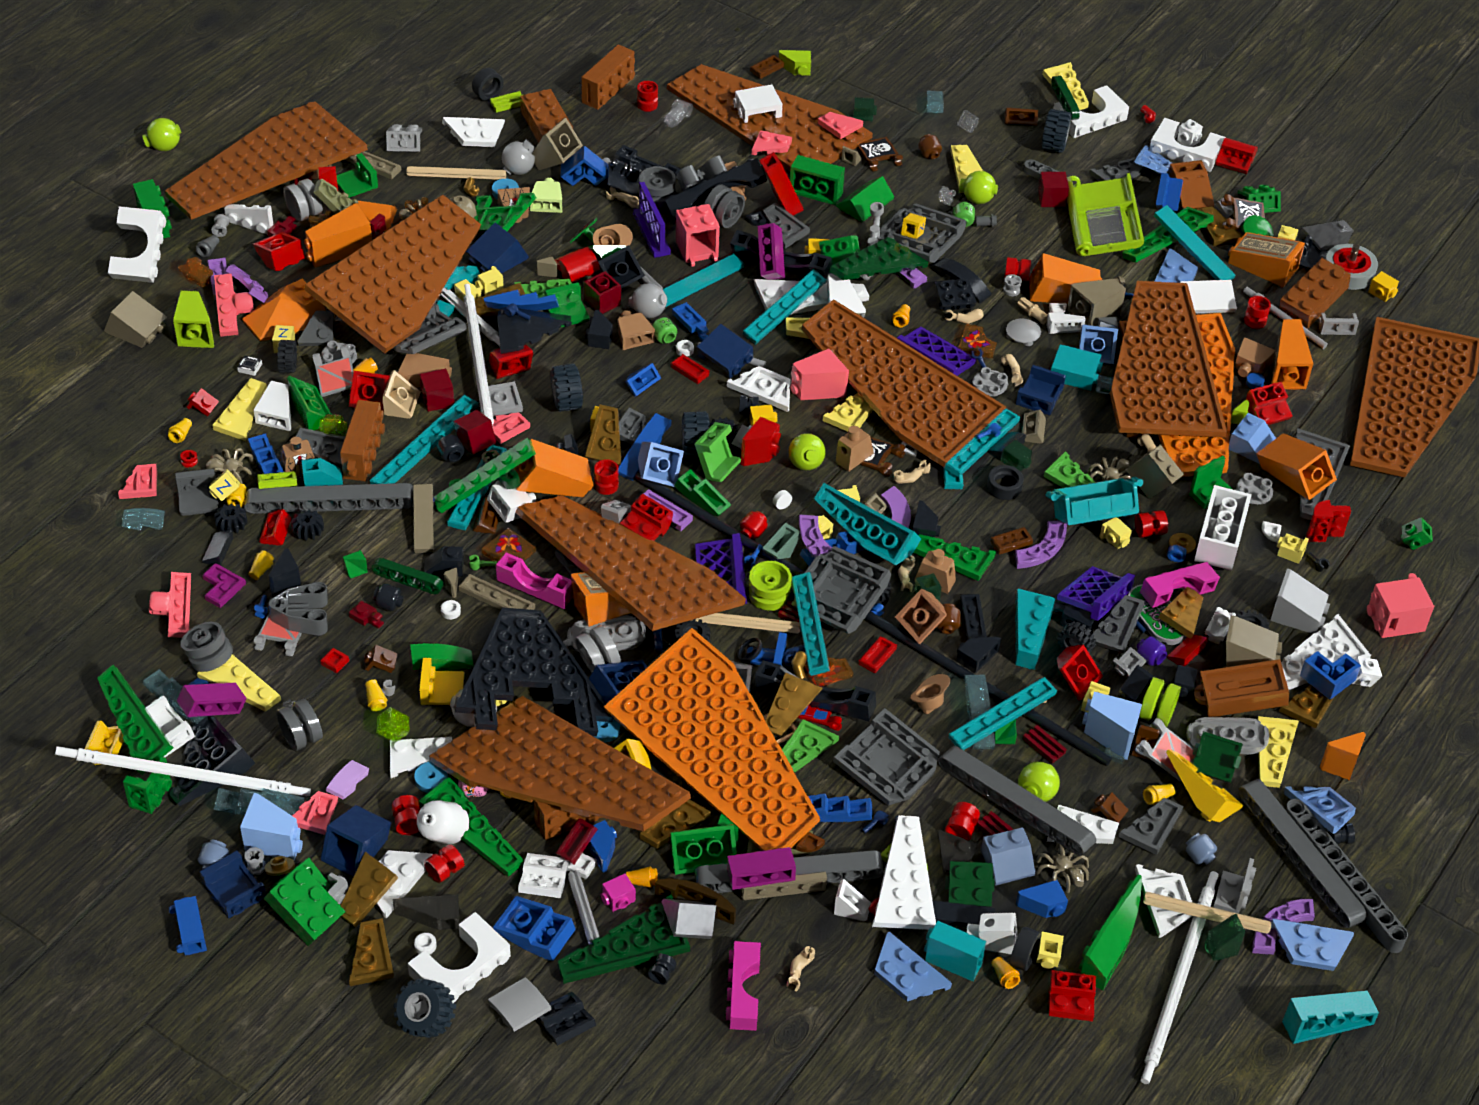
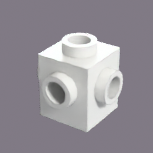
[1177,119,1203,147]
[1352,656,1382,687]

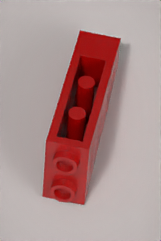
[759,152,804,216]

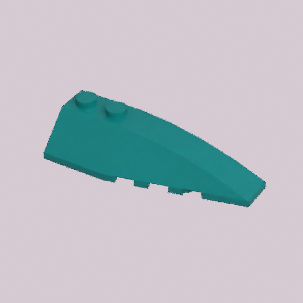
[814,483,921,566]

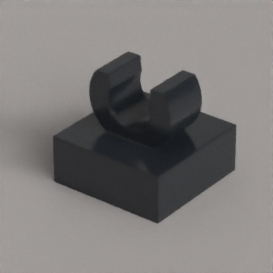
[557,434,578,455]

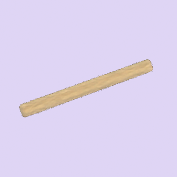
[407,166,506,180]
[690,613,800,634]
[1143,892,1271,934]

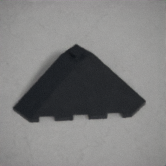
[498,307,572,354]
[169,716,255,806]

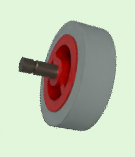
[1326,244,1378,290]

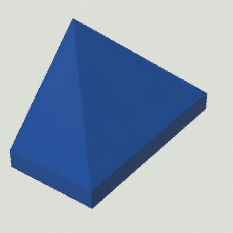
[626,363,661,397]

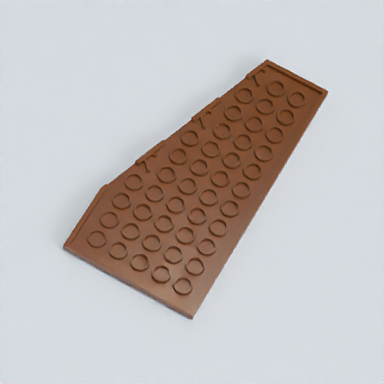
[667,64,873,171]
[165,101,368,220]
[304,195,481,353]
[1110,281,1227,437]
[801,299,1006,467]
[1350,317,1479,477]
[516,496,746,631]
[429,696,691,831]

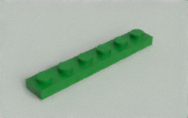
[434,438,536,514]

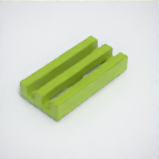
[490,91,521,113]
[257,471,297,489]

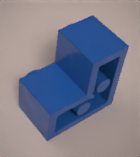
[561,146,608,186]
[1300,651,1361,700]

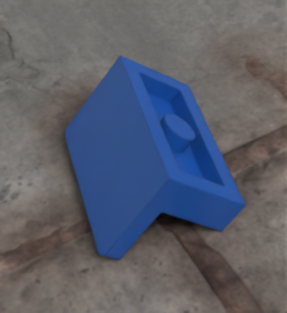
[1156,173,1183,212]

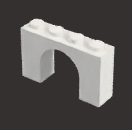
[1053,86,1129,138]
[1149,118,1226,172]
[108,207,166,283]
[408,912,510,1003]

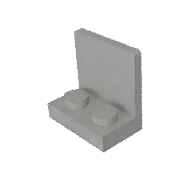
[386,124,422,152]
[1213,858,1256,914]

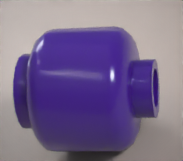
[1137,637,1167,666]

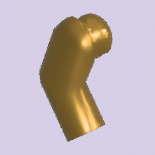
[464,177,480,197]
[791,651,807,679]

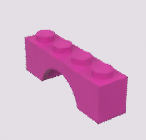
[496,552,573,609]
[1140,562,1220,608]
[726,941,761,1031]

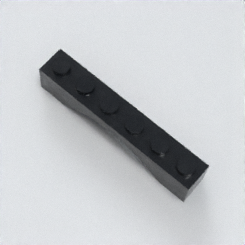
[665,158,767,224]
[730,230,833,283]
[755,660,876,722]

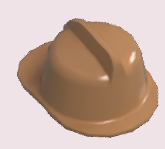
[593,224,633,246]
[911,674,950,714]

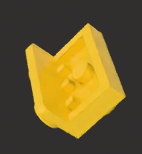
[85,721,124,765]

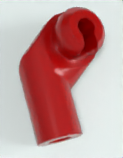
[1140,105,1156,124]

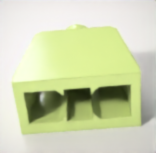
[530,178,562,213]

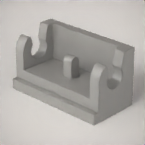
[1318,313,1359,335]

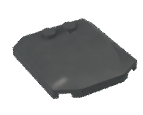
[879,204,966,263]
[392,303,467,354]
[791,546,891,634]
[833,708,940,806]

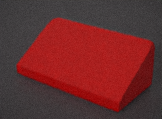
[318,166,338,191]
[259,509,291,545]
[1167,635,1208,666]

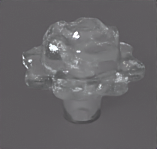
[938,186,956,206]

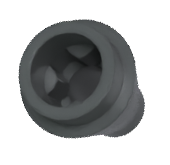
[196,235,219,257]

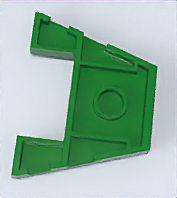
[474,193,537,235]

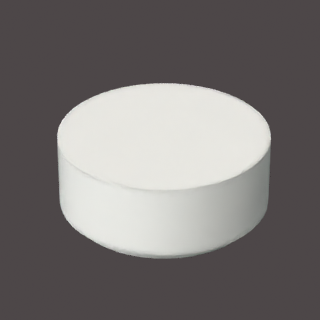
[676,340,694,357]
[773,490,792,509]
[441,600,461,620]
[414,933,437,955]

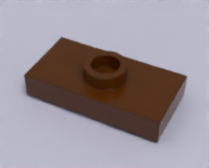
[750,55,784,79]
[990,527,1033,555]

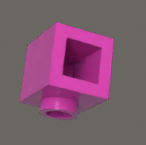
[601,874,636,911]

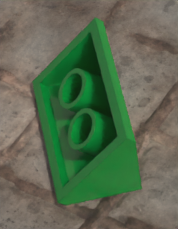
[836,176,894,222]
[287,376,336,430]
[670,824,737,875]

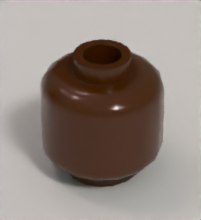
[918,134,942,159]
[936,604,961,634]

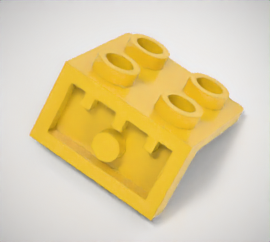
[420,658,465,705]

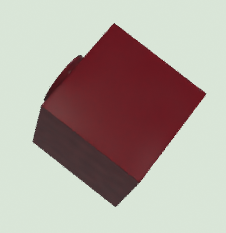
[1038,172,1069,207]
[584,271,621,314]
[420,368,454,412]
[453,410,496,454]

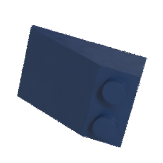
[589,660,647,704]

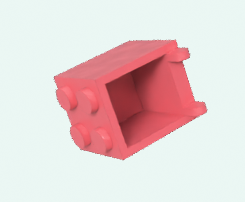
[676,204,720,267]
[1367,573,1434,638]

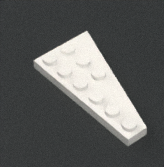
[754,279,869,315]
[1281,614,1371,690]
[872,815,936,930]

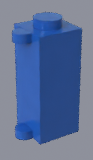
[169,896,207,956]

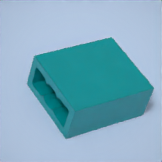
[1051,344,1103,391]
[924,921,986,982]

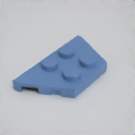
[1134,145,1172,175]
[1154,249,1198,283]
[1284,786,1356,834]
[1271,919,1354,971]
[874,932,952,1001]

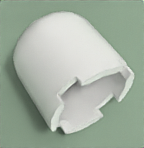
[417,801,469,844]

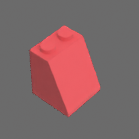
[790,349,849,400]

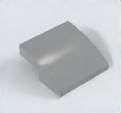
[488,977,552,1032]

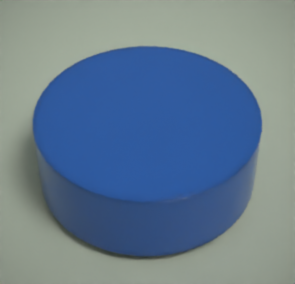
[1246,373,1265,389]
[1167,545,1187,562]

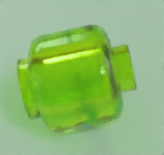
[320,414,347,436]

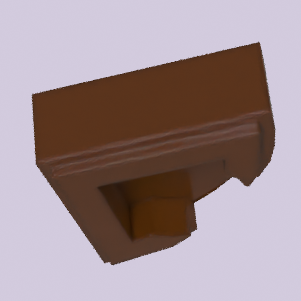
[796,832,825,853]

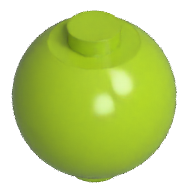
[142,118,181,151]
[959,171,998,204]
[788,433,825,471]
[1018,762,1060,802]

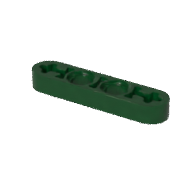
[1051,75,1080,121]
[481,450,521,489]
[372,558,444,595]

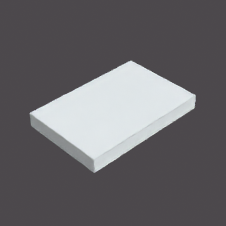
[1180,280,1237,313]

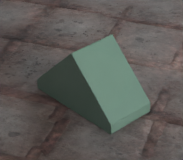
[762,523,801,559]

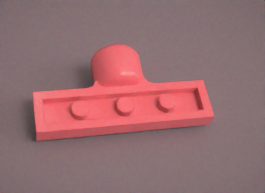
[214,274,254,337]
[149,572,191,638]

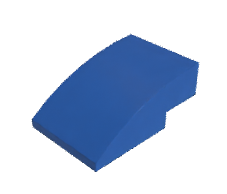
[493,896,576,961]

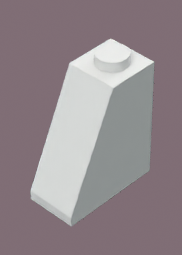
[827,273,866,318]
[254,381,291,431]

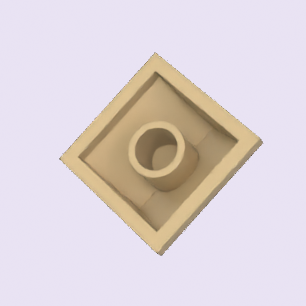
[383,370,421,419]

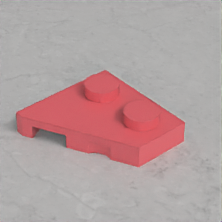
[818,112,863,139]
[752,130,792,155]
[493,412,530,444]
[118,464,157,499]
[292,791,338,835]

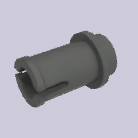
[976,214,997,227]

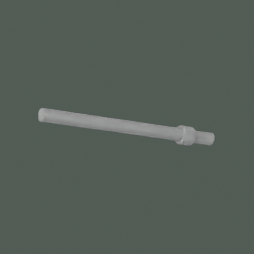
[1243,287,1328,349]

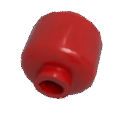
[740,511,768,539]

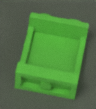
[695,422,741,482]

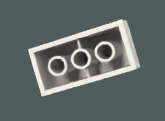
[1194,485,1252,571]

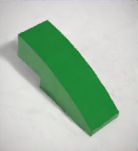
[674,469,731,517]
[410,643,474,671]

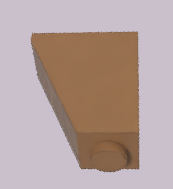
[398,353,452,388]

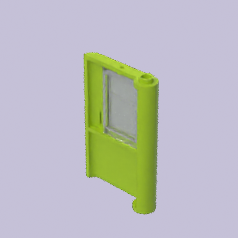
[1067,173,1144,256]

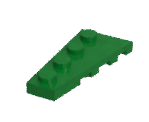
[913,534,996,581]

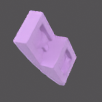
[326,760,369,799]

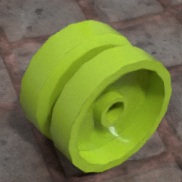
[748,561,792,611]
[1139,677,1181,728]

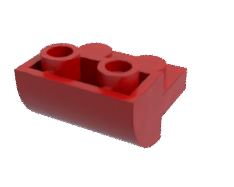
[1215,138,1258,174]
[555,247,600,282]
[1246,382,1293,425]
[620,494,673,541]
[1306,500,1351,542]
[1048,970,1096,1021]

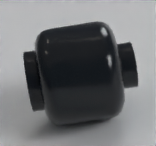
[437,435,464,462]
[373,583,404,611]

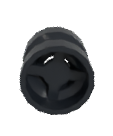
[739,395,759,414]
[1328,823,1355,845]
[648,953,677,985]

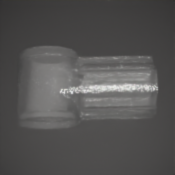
[665,99,693,128]

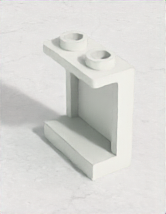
[733,85,783,123]
[146,696,195,758]

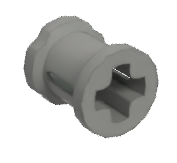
[211,214,230,237]
[244,847,266,875]

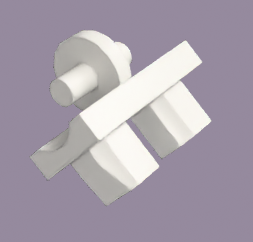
[1205,607,1236,644]

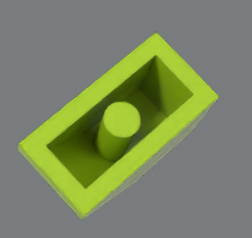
[779,50,811,75]

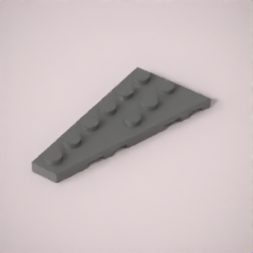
[1296,428,1350,520]

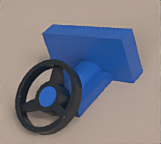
[737,632,787,666]

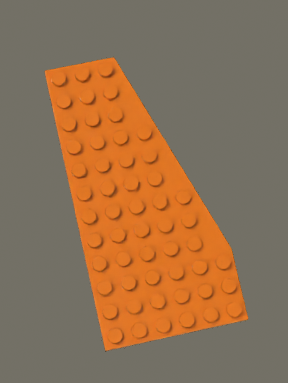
[1118,313,1235,477]
[604,628,820,851]

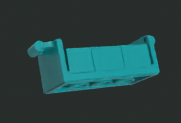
[1046,477,1143,525]

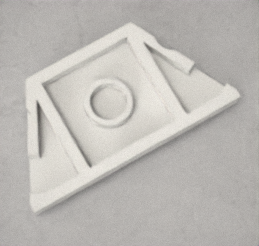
[442,117,505,147]
[727,366,791,412]
[376,850,433,918]
[1135,864,1192,938]

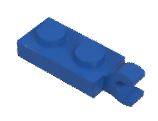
[672,302,709,341]

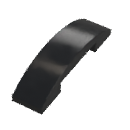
[615,145,681,177]
[930,258,991,303]

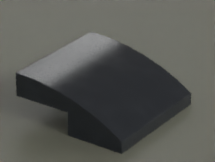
[537,992,596,1046]

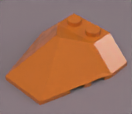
[242,279,326,341]

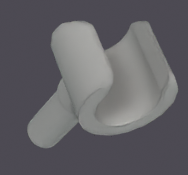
[381,680,395,696]

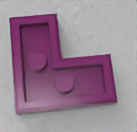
[203,563,246,608]

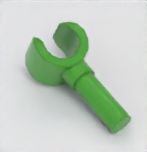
[469,555,497,570]

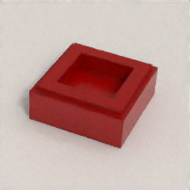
[320,648,349,674]

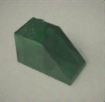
[1205,914,1246,961]

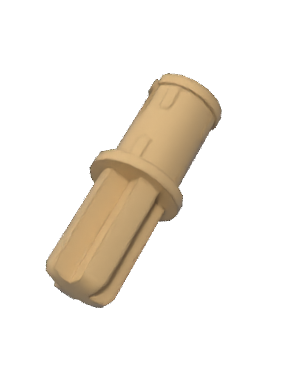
[1017,297,1048,324]

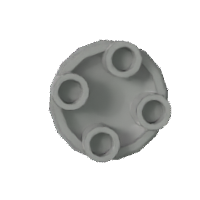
[1006,318,1041,346]
[321,341,357,364]
[972,367,1008,396]
[1236,473,1273,505]

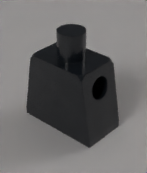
[1053,596,1097,634]

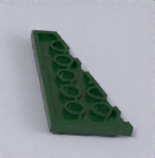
[829,237,929,280]
[558,894,690,984]

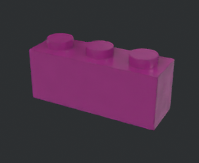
[758,223,785,280]
[177,682,247,717]
[727,847,796,890]

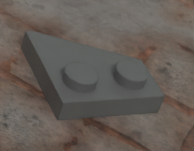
[298,310,334,346]
[619,408,645,446]

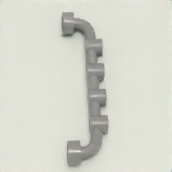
[860,202,884,281]

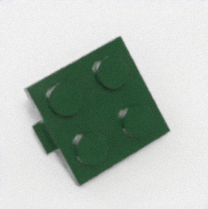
[1192,731,1243,783]
[945,861,994,906]

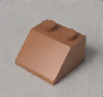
[895,589,947,644]

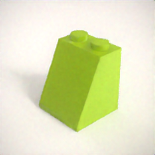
[173,291,214,348]

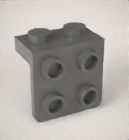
[176,469,218,516]

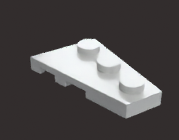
[224,204,274,235]
[390,737,452,778]
[1047,805,1119,844]

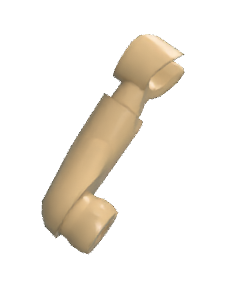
[606,187,639,208]
[945,309,983,324]
[1001,354,1023,387]
[1137,434,1156,452]
[893,460,931,484]
[898,555,915,592]
[786,946,815,991]

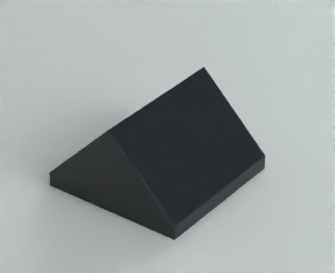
[598,245,645,289]
[269,548,301,598]

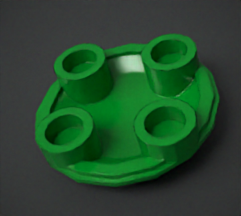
[1241,215,1273,237]

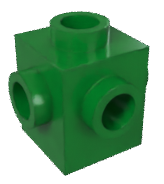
[1401,517,1433,550]

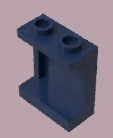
[697,324,754,379]
[1016,365,1066,415]
[200,851,266,918]

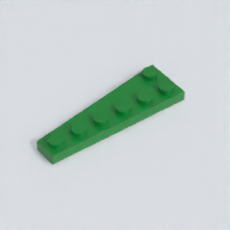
[1122,206,1214,263]
[97,665,174,775]
[419,777,523,877]

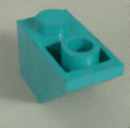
[302,458,343,486]

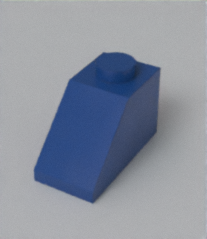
[586,820,617,873]
[1016,880,1068,918]

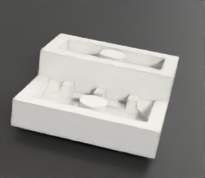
[518,853,569,898]

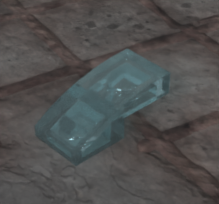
[926,91,943,113]
[122,508,165,530]

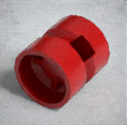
[637,81,658,112]
[1004,257,1031,282]
[1244,296,1271,329]
[594,459,619,495]
[1135,510,1168,538]
[392,795,420,835]
[945,802,980,842]
[424,844,465,884]

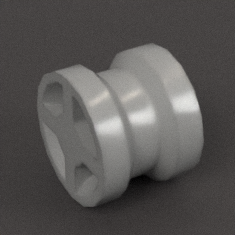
[1003,274,1022,296]

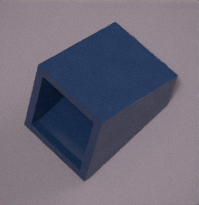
[466,222,529,274]
[321,805,391,877]

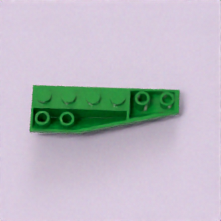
[1079,874,1142,990]

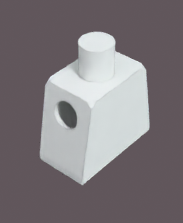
[487,485,536,523]
[967,913,1018,954]

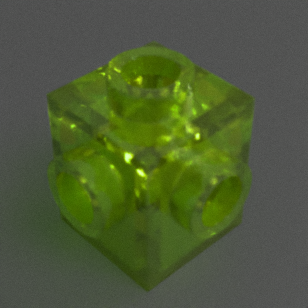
[376,707,410,741]

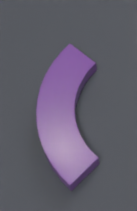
[226,264,268,303]
[881,486,911,528]
[799,515,832,558]
[1014,521,1067,569]
[1252,899,1315,955]

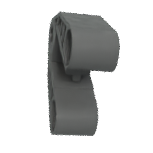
[676,155,727,191]
[269,582,328,636]

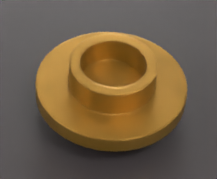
[1169,533,1196,554]
[265,856,295,876]

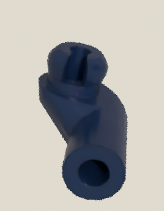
[782,644,805,666]

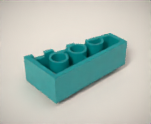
[1015,589,1055,670]
[1282,991,1379,1044]

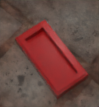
[671,354,710,384]
[859,636,897,673]

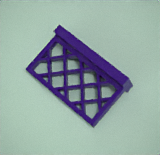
[633,182,671,258]
[897,326,977,376]
[695,533,747,604]
[1057,566,1135,621]

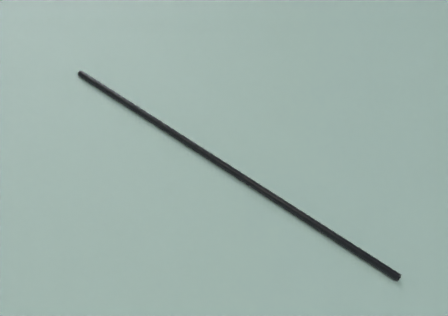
[635,472,1112,766]

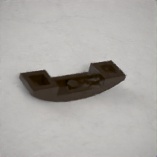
[655,879,736,925]

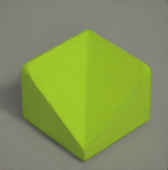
[1231,400,1249,425]

